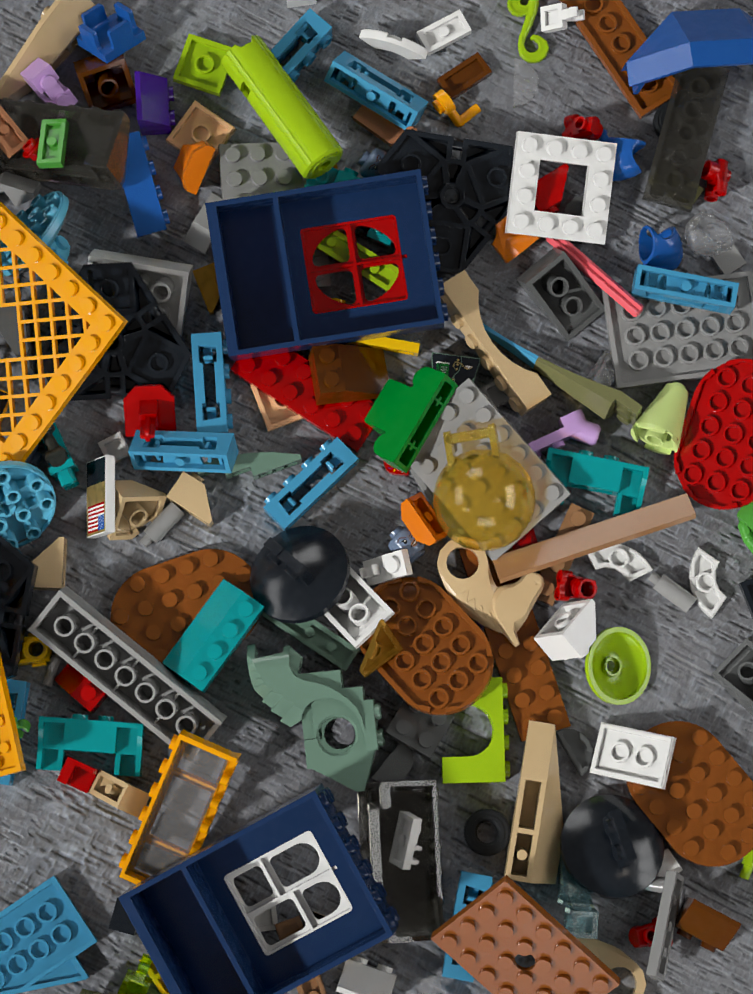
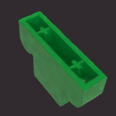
[365,367,458,473]

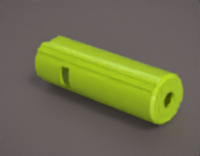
[221,35,343,179]

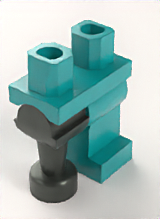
[38,423,80,491]

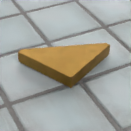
[193,262,220,315]
[359,619,403,678]

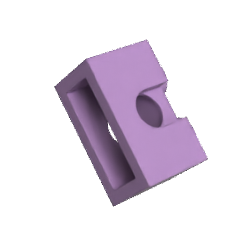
[20,57,78,117]

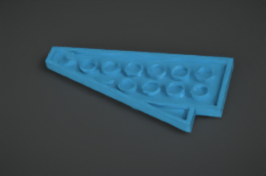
[0,875,98,994]

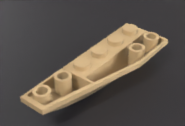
[0,0,95,109]
[504,720,563,884]

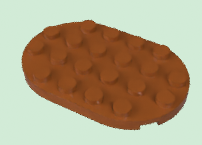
[111,549,259,668]
[360,576,494,715]
[626,721,753,867]

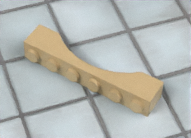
[440,270,551,416]

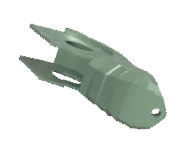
[247,644,385,792]

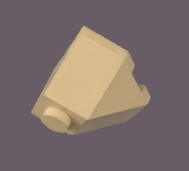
[107,480,167,540]

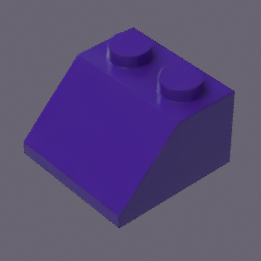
[134,71,176,136]

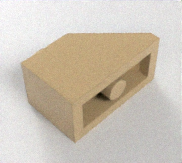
[166,471,214,527]
[32,537,68,591]
[88,769,150,818]

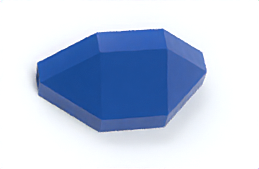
[621,8,753,94]

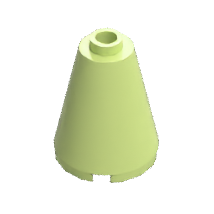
[631,382,689,455]

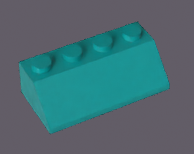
[162,579,264,693]

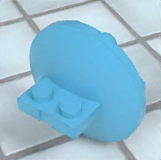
[0,191,70,276]
[0,461,56,548]

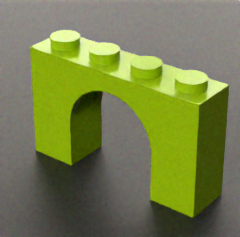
[441,677,510,784]

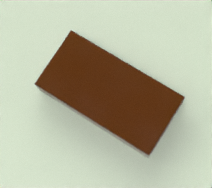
[437,52,492,101]

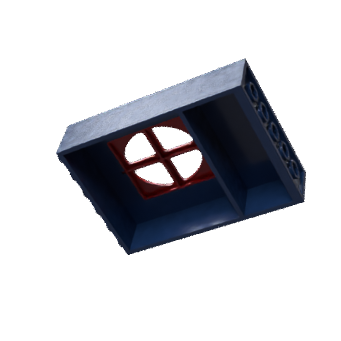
[205,169,449,361]

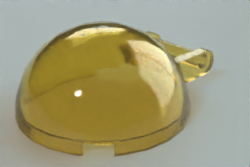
[433,423,535,551]

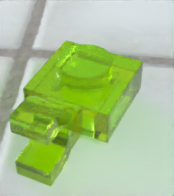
[117,953,152,994]

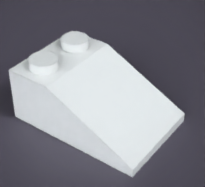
[324,567,395,649]

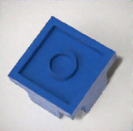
[76,2,146,63]

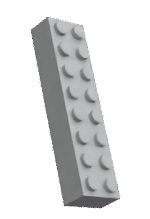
[28,586,227,762]

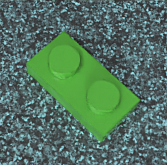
[36,118,69,169]

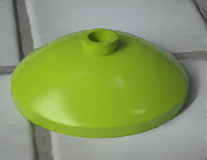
[585,627,651,705]

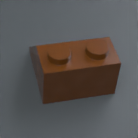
[73,54,136,118]
[675,897,741,953]

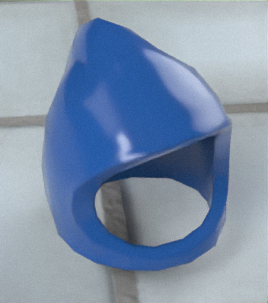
[599,129,646,181]
[636,225,683,270]

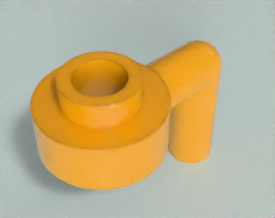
[432,89,481,127]

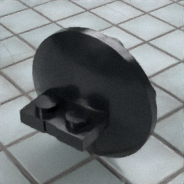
[250,526,350,624]
[560,794,664,899]

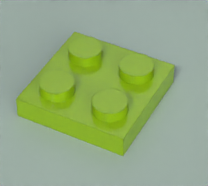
[172,33,232,97]

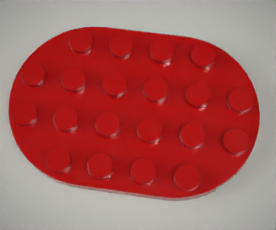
[674,359,753,510]

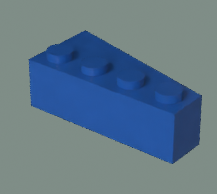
[110,131,170,238]

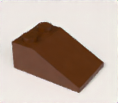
[308,344,389,405]

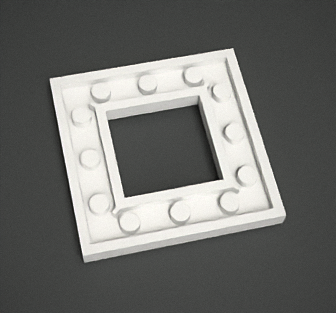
[505,131,617,245]

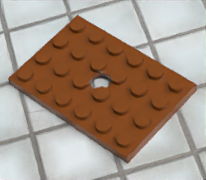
[431,875,621,994]

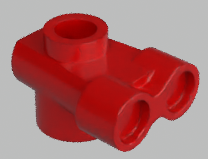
[562,114,603,141]
[701,158,731,202]
[554,570,597,602]
[628,917,673,948]

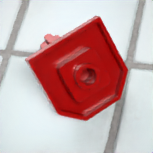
[123,384,177,442]

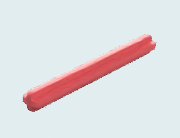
[546,238,644,317]

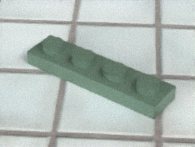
[261,612,360,672]

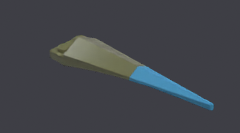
[483,323,642,425]

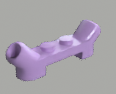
[528,409,601,457]

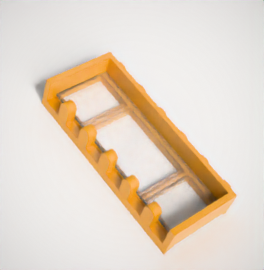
[118,729,242,884]

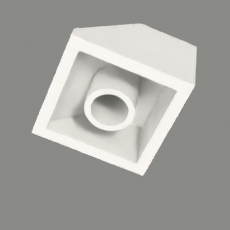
[533,599,596,661]
[336,955,397,994]

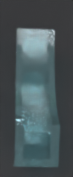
[557,854,599,939]

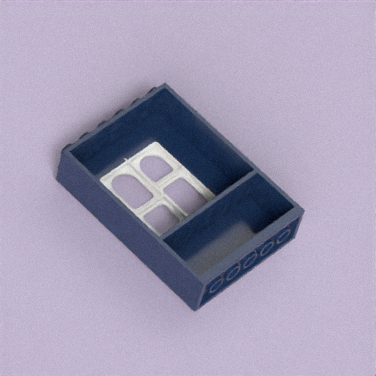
[118,783,400,994]

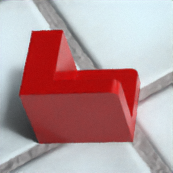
[57,756,99,793]

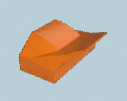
[173,140,216,195]
[491,216,540,264]
[401,492,450,546]

